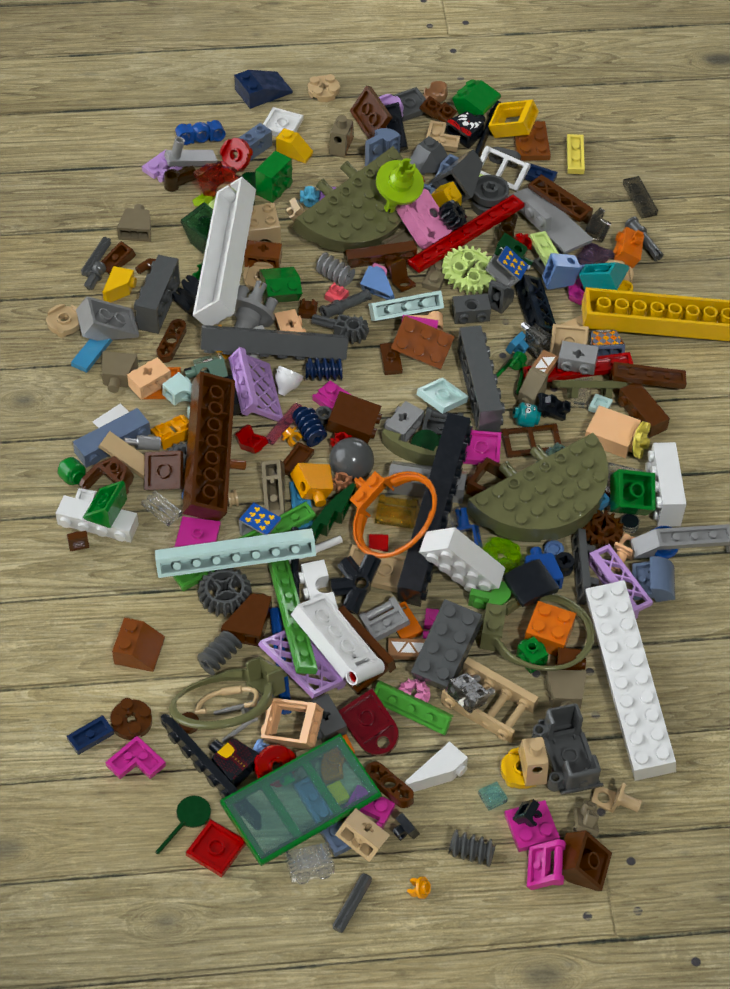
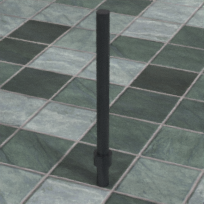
[475,101,501,158]

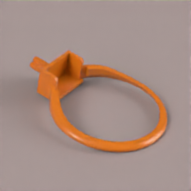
[349,471,437,558]

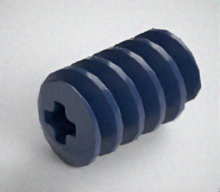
[305,358,343,381]
[292,406,327,447]

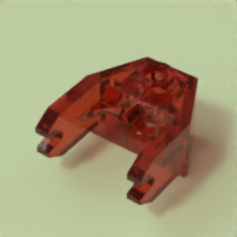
[193,162,240,197]

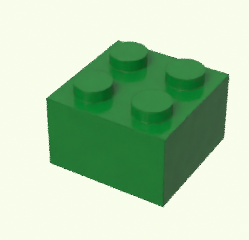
[255,151,293,203]
[610,469,656,516]

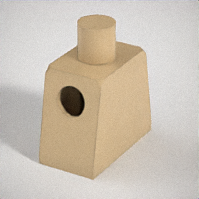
[518,737,549,787]

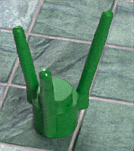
[496,351,527,395]

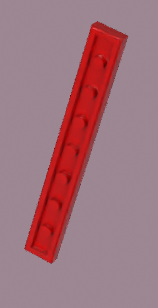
[408,195,524,273]

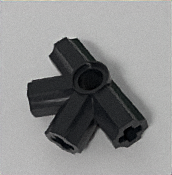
[331,553,381,615]

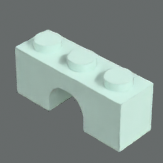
[162,372,192,419]

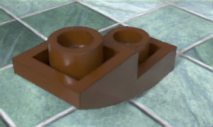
[419,96,458,122]

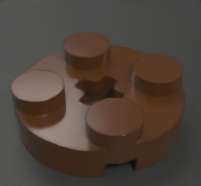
[110,698,153,740]

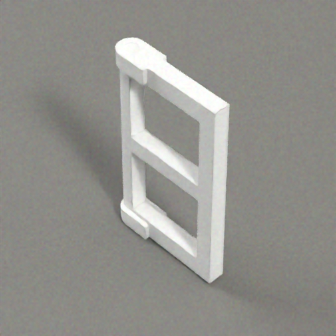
[480,146,531,192]

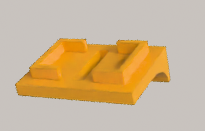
[150,415,189,450]

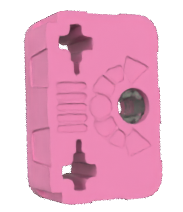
[396,189,452,249]

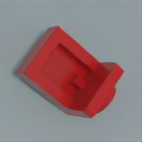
[235,424,268,454]

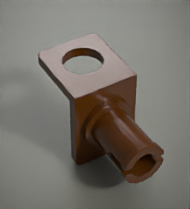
[385,258,416,292]

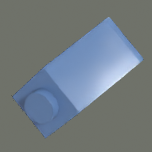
[360,266,395,300]

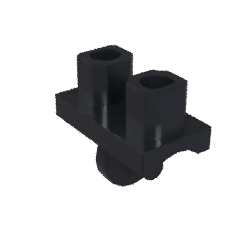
[537,393,571,421]

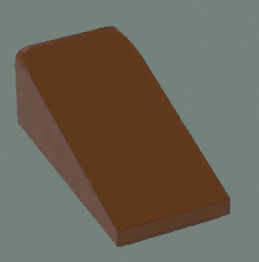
[101,241,136,275]

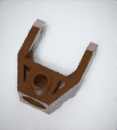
[79,456,134,494]

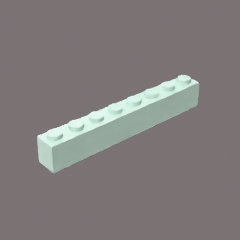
[155,528,316,578]

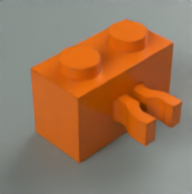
[613,226,644,269]

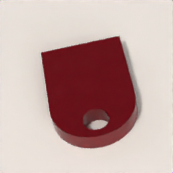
[339,689,399,756]

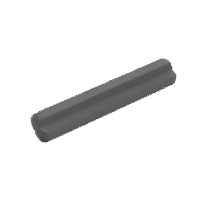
[81,237,111,277]
[333,873,372,933]

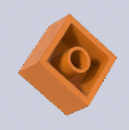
[524,601,576,656]

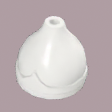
[275,366,304,396]

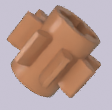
[332,472,353,494]

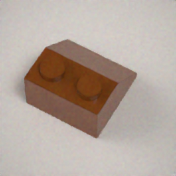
[112,617,165,672]

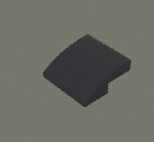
[503,559,559,607]

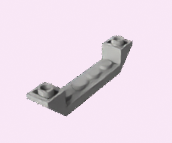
[630,524,730,558]

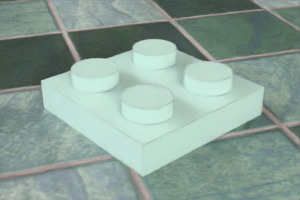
[416,377,469,414]

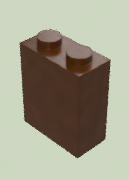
[326,391,383,444]

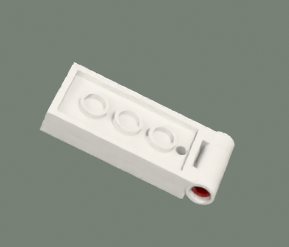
[291,594,385,686]

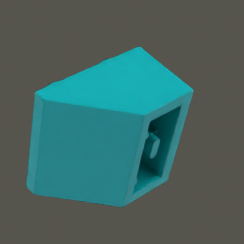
[579,262,629,290]

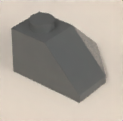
[409,136,448,175]

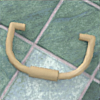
[194,685,259,715]

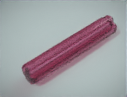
[266,403,302,445]

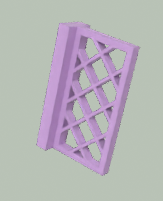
[229,347,284,422]
[258,630,347,699]

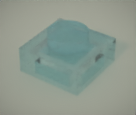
[478,781,508,811]

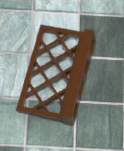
[338,605,396,695]

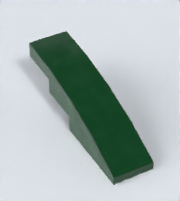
[309,483,356,543]

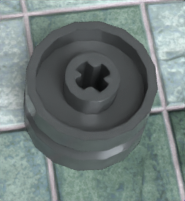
[471,175,509,215]

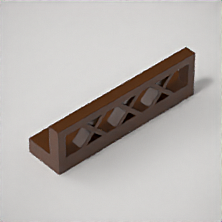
[528,174,593,224]
[345,240,417,268]
[609,362,687,389]

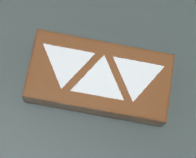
[526,350,559,376]
[388,638,426,660]

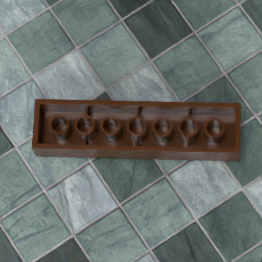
[182,371,235,521]

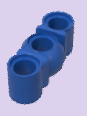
[175,120,226,145]

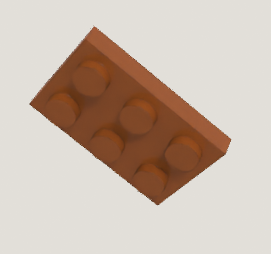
[514,121,551,161]
[391,316,455,370]

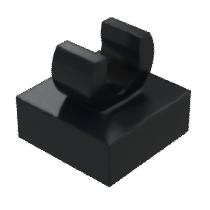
[513,799,542,827]
[392,813,420,841]

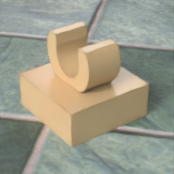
[286,197,306,221]

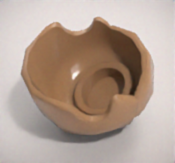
[423,81,448,103]

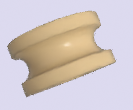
[228,489,239,508]

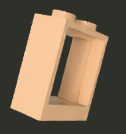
[261,698,324,749]

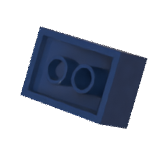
[234,70,293,109]

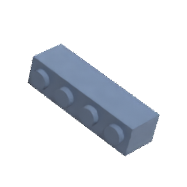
[73,408,151,468]

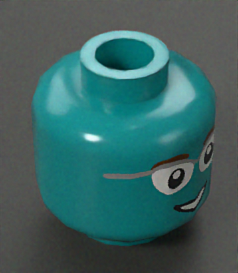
[512,402,541,427]

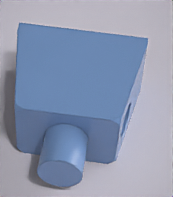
[542,253,585,290]

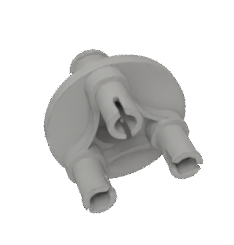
[233,281,278,328]

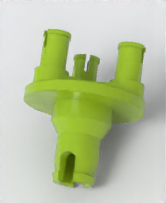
[376,158,424,213]

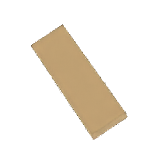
[98,431,145,479]

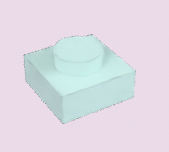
[588,394,613,413]

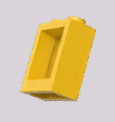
[488,99,539,138]

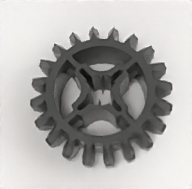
[198,568,252,618]

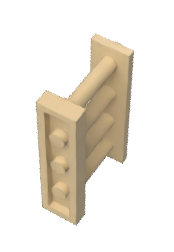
[441,657,539,743]

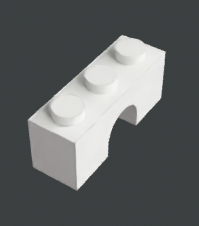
[298,560,338,609]

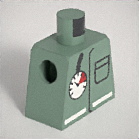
[184,352,228,379]

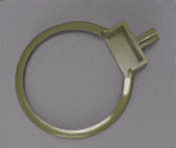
[479,594,595,671]
[169,656,289,730]

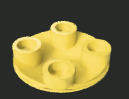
[632,421,651,459]

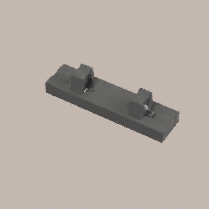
[571,528,599,605]

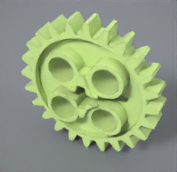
[442,245,496,295]

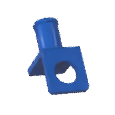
[455,507,483,548]

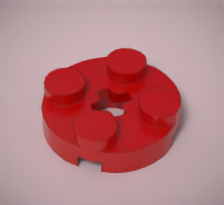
[220,138,253,172]
[254,744,296,788]

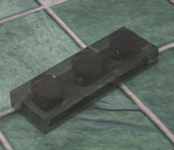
[623,176,658,219]

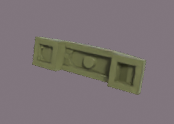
[382,429,438,466]

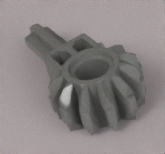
[311,314,369,345]

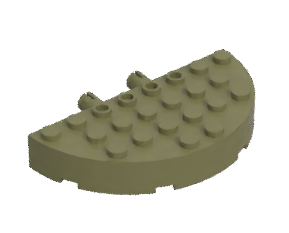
[292,146,403,252]
[467,433,609,542]

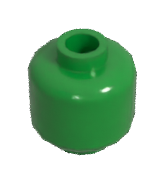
[57,457,86,485]

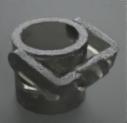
[585,207,612,243]

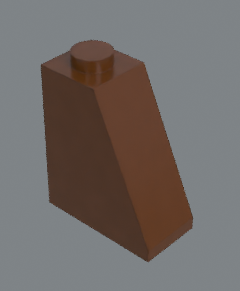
[221,593,272,647]

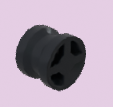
[555,552,575,577]

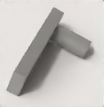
[164,137,217,167]

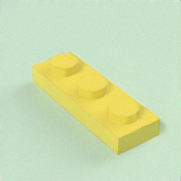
[566,134,585,174]

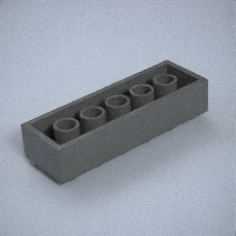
[457,325,505,432]

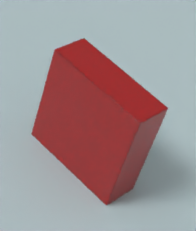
[369,534,388,552]

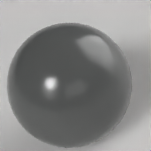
[329,437,374,482]

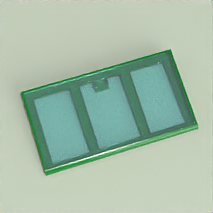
[220,734,382,866]

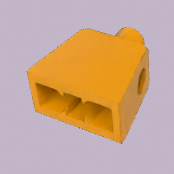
[290,463,333,507]

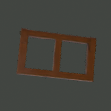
[501,423,563,458]

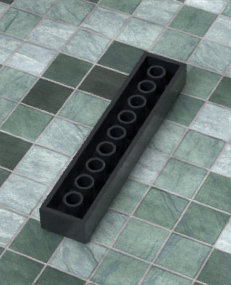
[397,413,473,607]

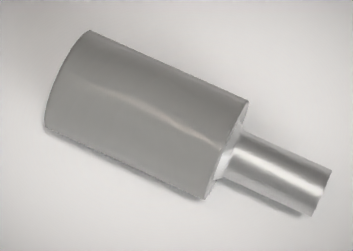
[123,435,161,451]

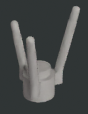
[214,700,259,742]

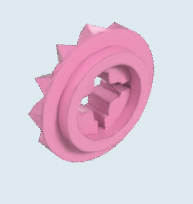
[399,678,430,703]

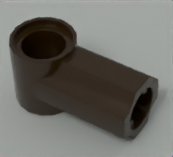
[164,165,198,192]
[498,213,518,241]

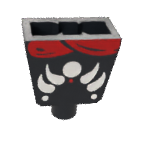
[446,111,486,149]

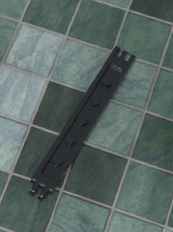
[161,714,262,831]

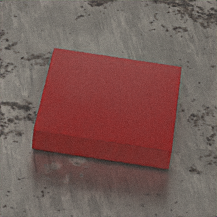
[186,819,246,877]

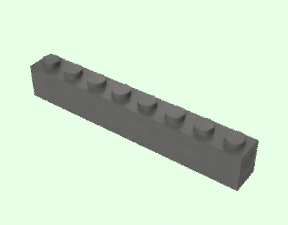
[200,325,348,362]

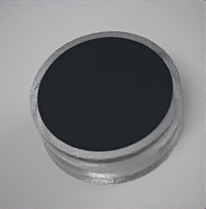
[620,514,640,533]

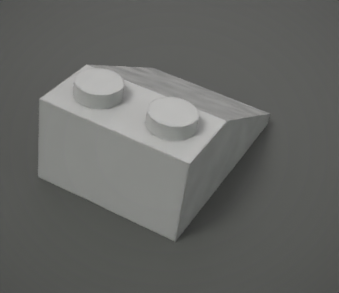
[76,296,139,341]

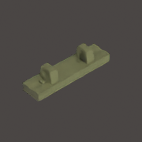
[552,380,627,399]

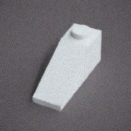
[405,741,468,792]

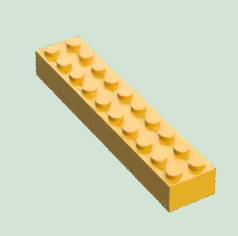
[582,287,730,341]

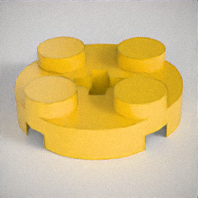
[500,747,538,789]

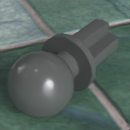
[84,261,106,290]

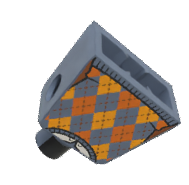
[590,330,625,356]

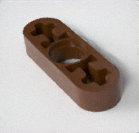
[157,319,187,363]
[366,762,414,808]

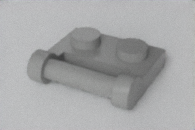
[358,596,410,641]

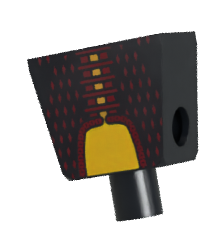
[209,738,259,787]

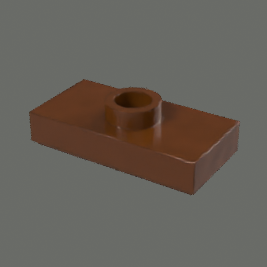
[380,343,403,375]

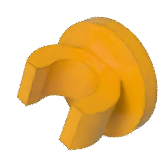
[282,426,302,447]
[407,876,431,899]

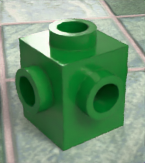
[516,636,549,674]

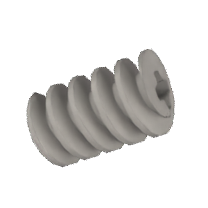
[316,252,355,287]

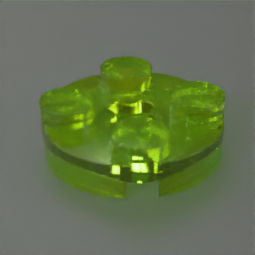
[483,537,521,575]

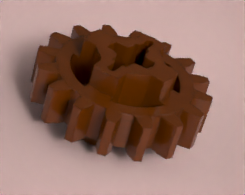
[581,510,624,549]

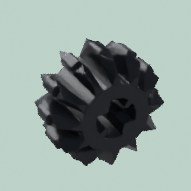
[438,200,467,231]

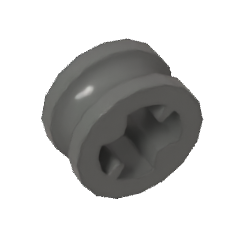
[316,406,332,425]

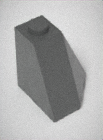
[431,149,483,202]

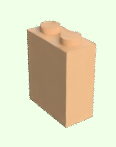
[585,405,641,458]

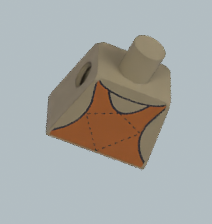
[329,115,354,158]

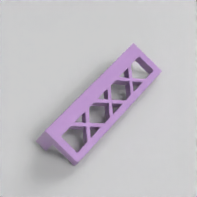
[588,544,653,619]

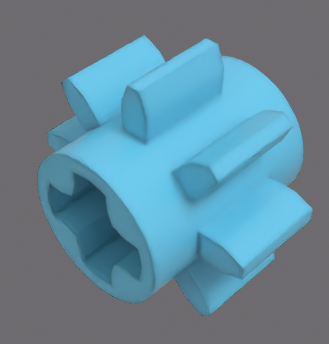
[300,186,320,207]

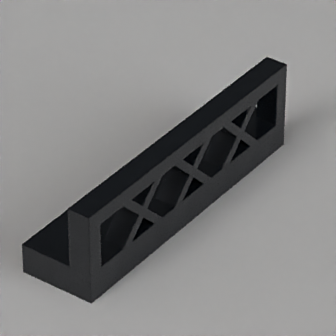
[515,274,556,338]

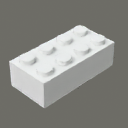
[645,442,686,527]
[419,527,505,592]

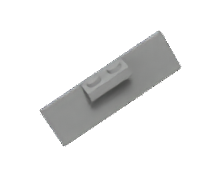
[508,187,593,254]

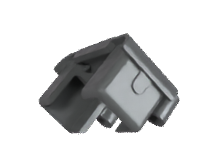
[531,703,604,795]

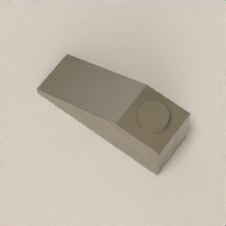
[261,460,286,516]

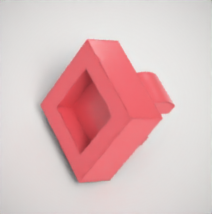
[325,282,349,303]

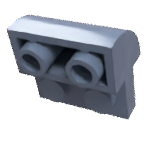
[365,128,400,166]
[632,556,675,602]

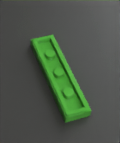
[374,681,453,735]

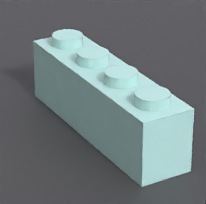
[368,290,444,321]

